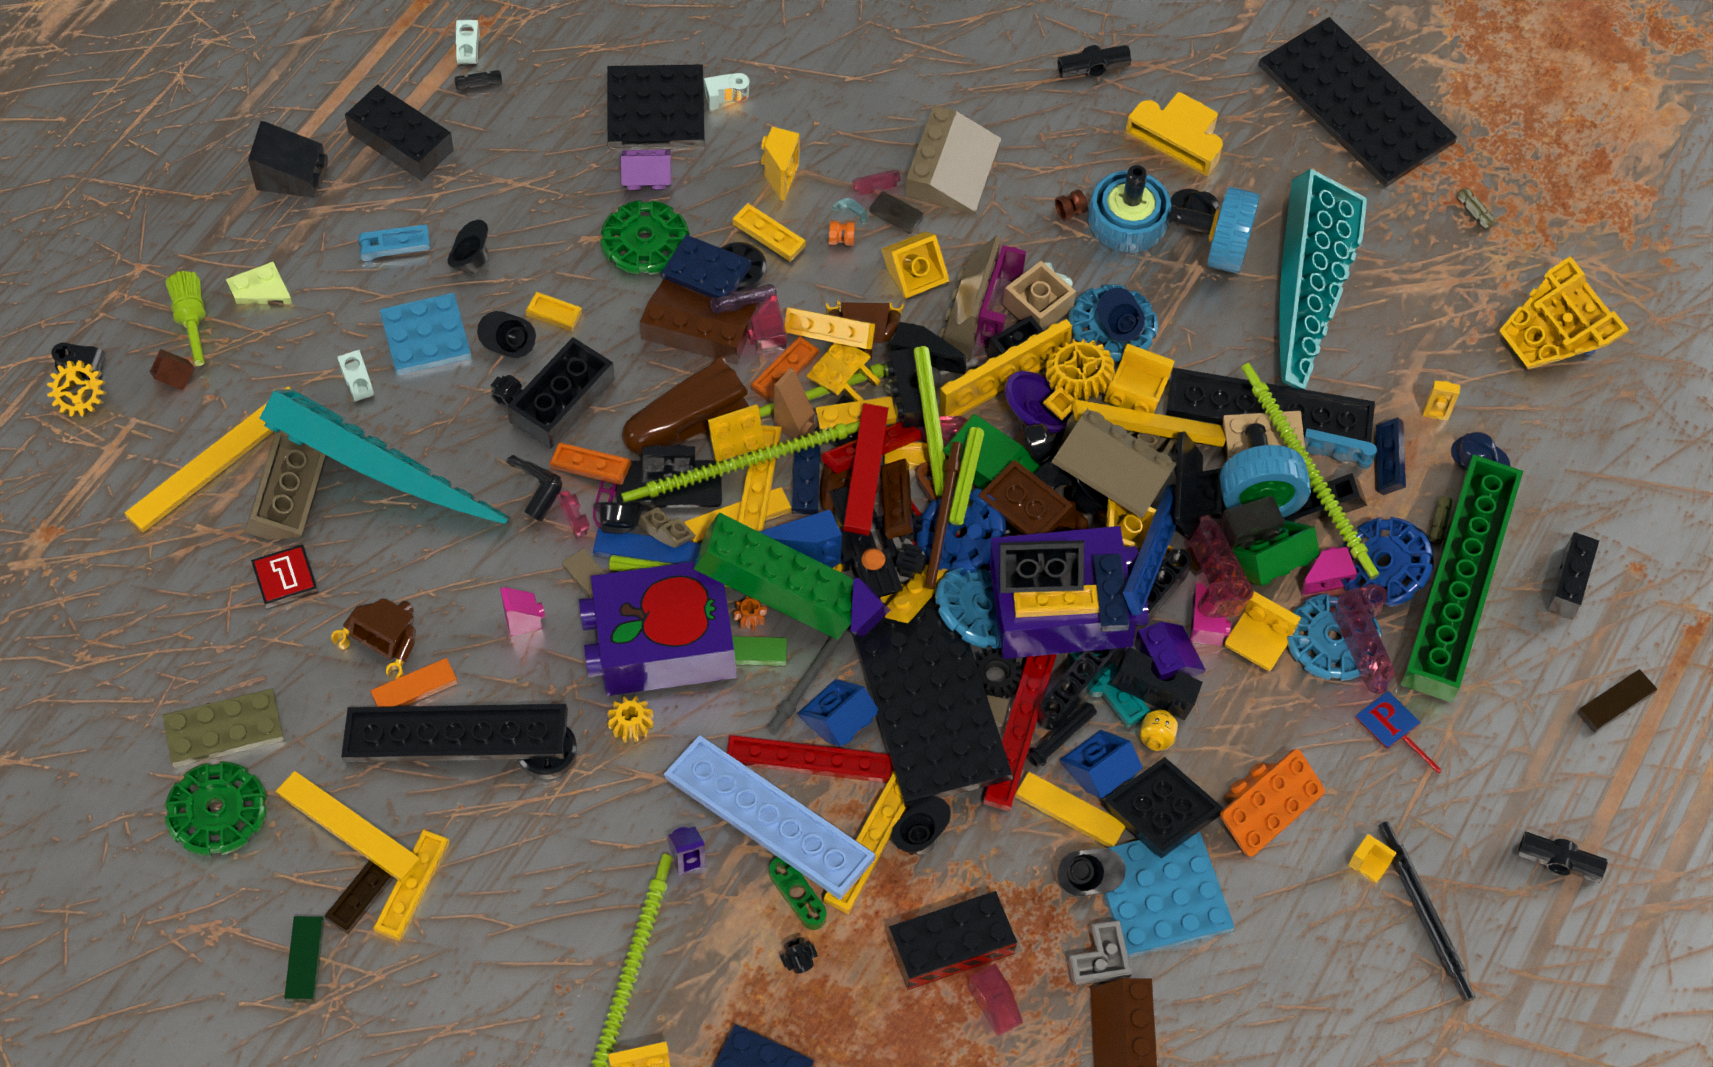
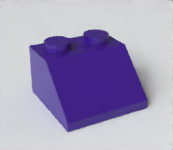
[1134,622,1206,681]

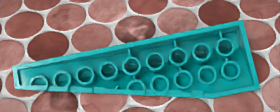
[1279,168,1367,390]
[259,389,511,524]

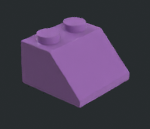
[621,149,671,190]

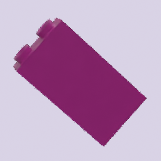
[975,245,1027,348]

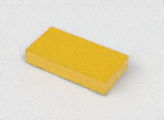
[526,292,583,332]
[884,443,930,470]

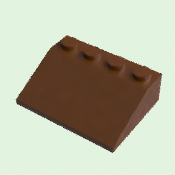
[640,279,760,365]

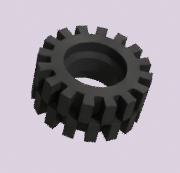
[975,648,1022,699]

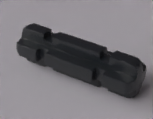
[454,70,502,90]

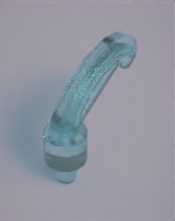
[832,198,868,223]

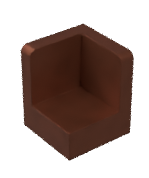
[149,349,194,390]

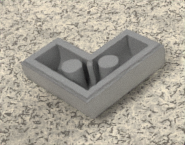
[1069,920,1132,986]

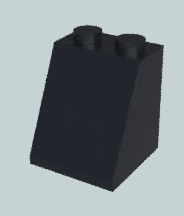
[248,121,328,198]

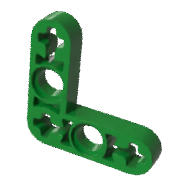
[769,857,827,930]

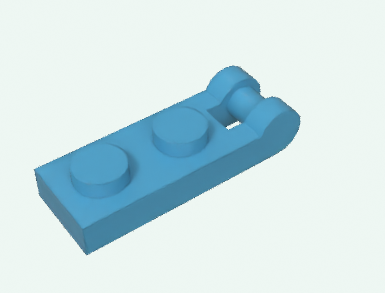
[358,224,431,261]
[1304,428,1377,469]

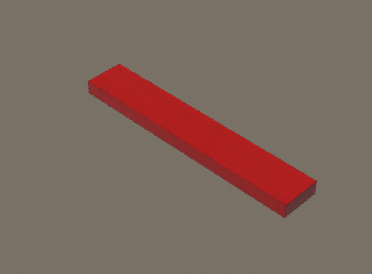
[843,403,889,536]
[727,735,892,783]

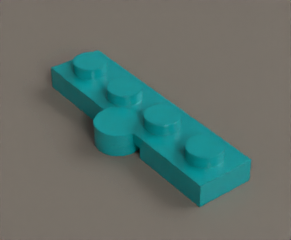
[1069,651,1151,729]

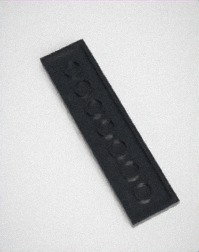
[1166,367,1375,442]
[341,704,568,762]

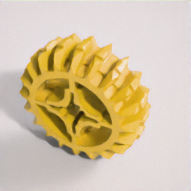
[1045,338,1115,401]

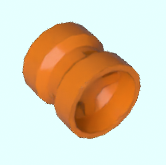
[829,220,855,246]

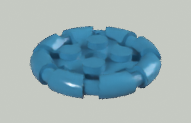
[1068,284,1158,362]
[935,568,1001,649]
[1287,594,1382,681]

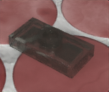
[869,191,924,234]

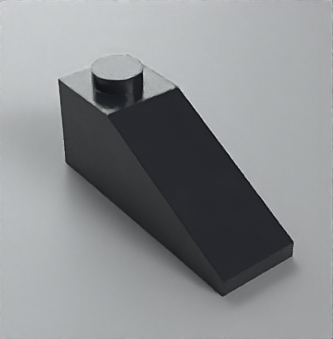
[891,322,966,375]
[1284,473,1367,523]

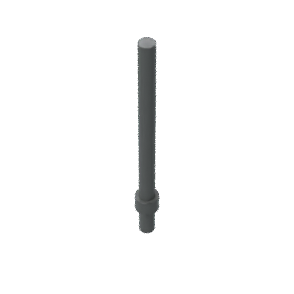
[767,624,851,734]

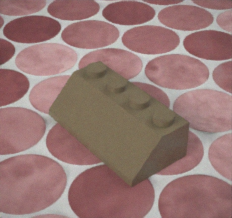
[244,430,326,540]

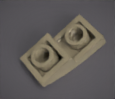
[638,507,696,548]

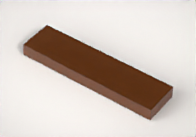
[881,458,913,540]

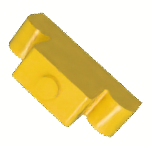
[1125,92,1223,177]

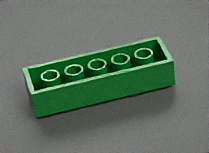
[694,512,854,640]

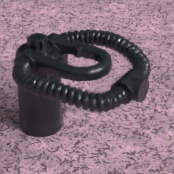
[507,455,562,522]

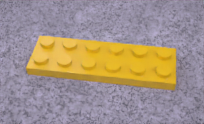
[939,319,1072,425]

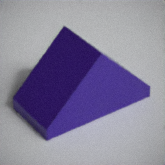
[851,578,891,637]

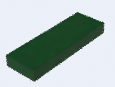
[284,916,324,1003]

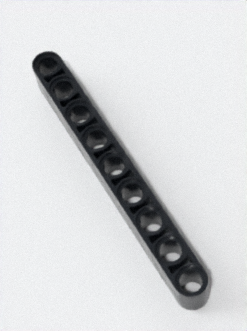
[1038,548,1191,730]

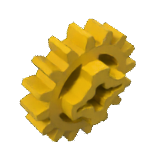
[47,360,107,417]

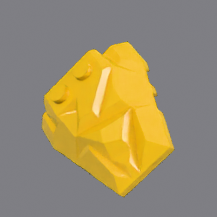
[1499,256,1629,370]

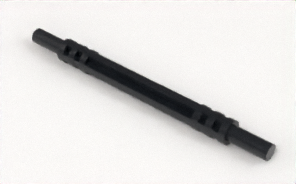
[1379,821,1476,1002]

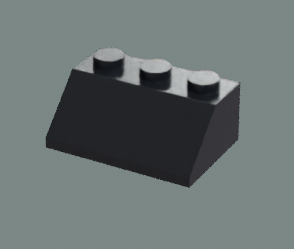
[998,540,1084,593]

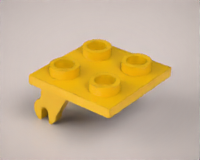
[806,343,881,401]
[708,404,765,462]

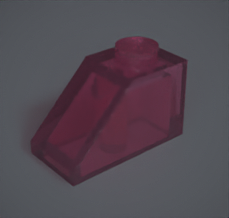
[748,294,787,354]
[968,963,1023,1037]

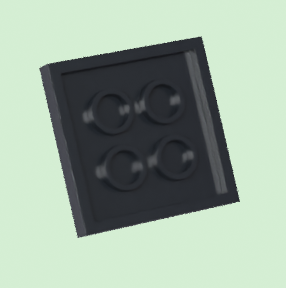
[1104,757,1223,859]

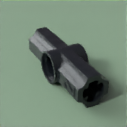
[1057,45,1131,78]
[1518,831,1608,883]

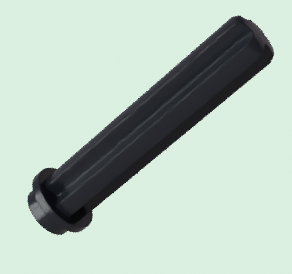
[1027,702,1097,767]

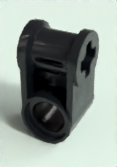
[51,343,106,380]

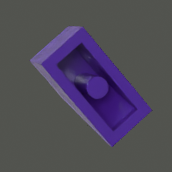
[668,827,706,875]

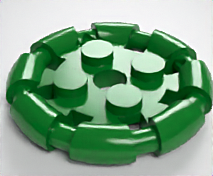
[600,200,690,275]
[164,761,267,856]

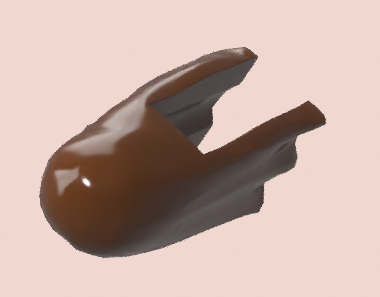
[622,356,749,455]

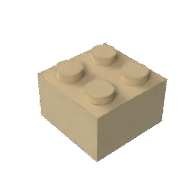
[1003,261,1076,331]

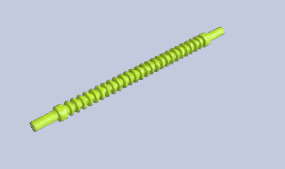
[1241,363,1380,580]
[621,420,860,502]
[591,854,673,1067]

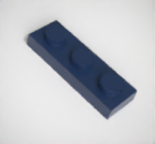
[1376,417,1406,495]
[792,444,820,515]
[1093,554,1129,632]

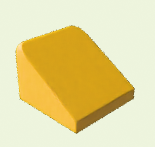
[1043,387,1075,421]

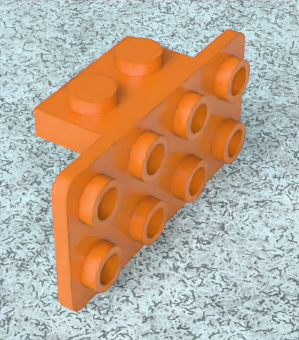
[1220,749,1325,857]

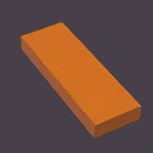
[751,336,819,403]
[549,442,632,485]
[370,658,458,707]

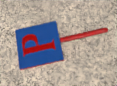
[1355,691,1442,773]

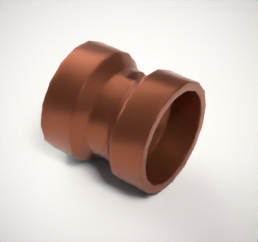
[1055,189,1088,221]

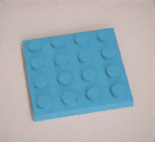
[1104,831,1235,958]

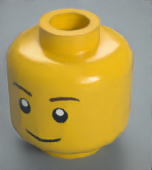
[1140,710,1178,751]

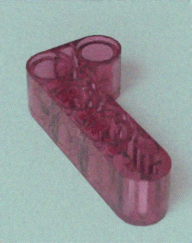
[1189,519,1254,618]
[1334,584,1395,694]

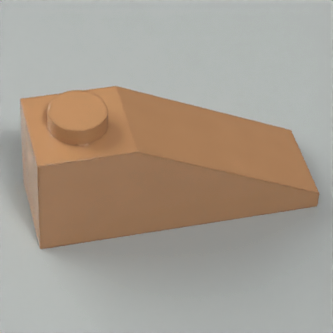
[774,368,815,439]

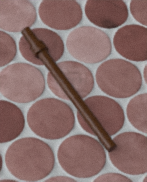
[924,442,962,589]

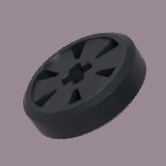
[721,242,766,293]
[517,727,577,780]

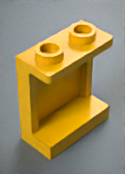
[1104,343,1175,413]

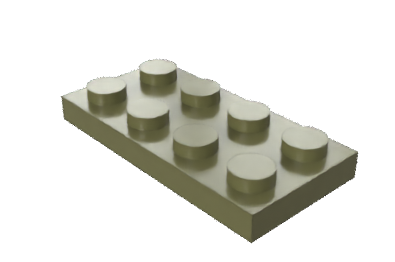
[163,688,284,768]

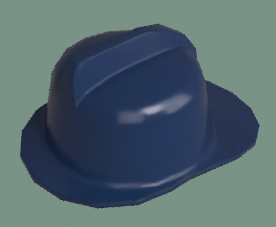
[1097,288,1145,342]
[1451,432,1511,469]

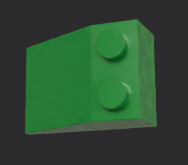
[943,414,1039,490]

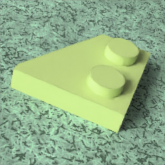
[226,262,292,304]

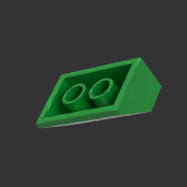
[1221,519,1320,586]

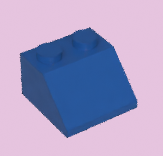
[797,679,879,747]
[1059,730,1143,799]

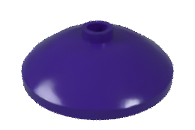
[1005,371,1073,433]

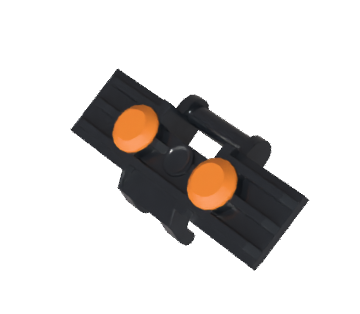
[830,486,903,597]

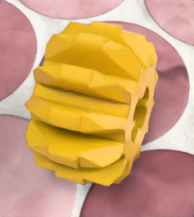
[607,696,654,743]

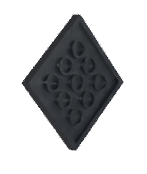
[607,64,705,148]

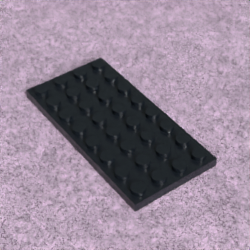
[1258,17,1457,187]
[853,597,1013,807]

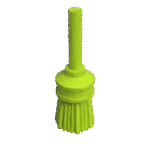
[166,271,206,366]

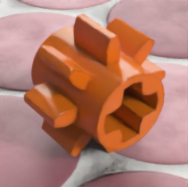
[734,596,767,631]

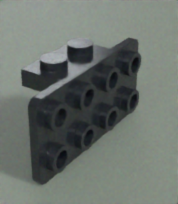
[1172,431,1226,544]
[617,445,722,508]

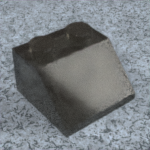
[1214,495,1285,549]

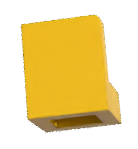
[1348,834,1396,883]

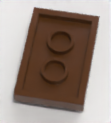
[979,460,1074,535]

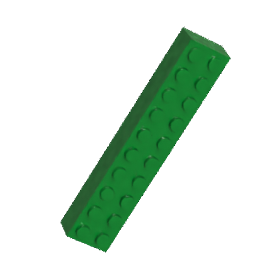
[1400,455,1524,703]

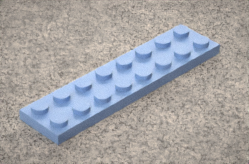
[664,735,875,900]

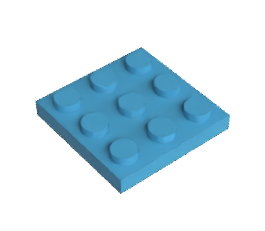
[380,293,472,376]

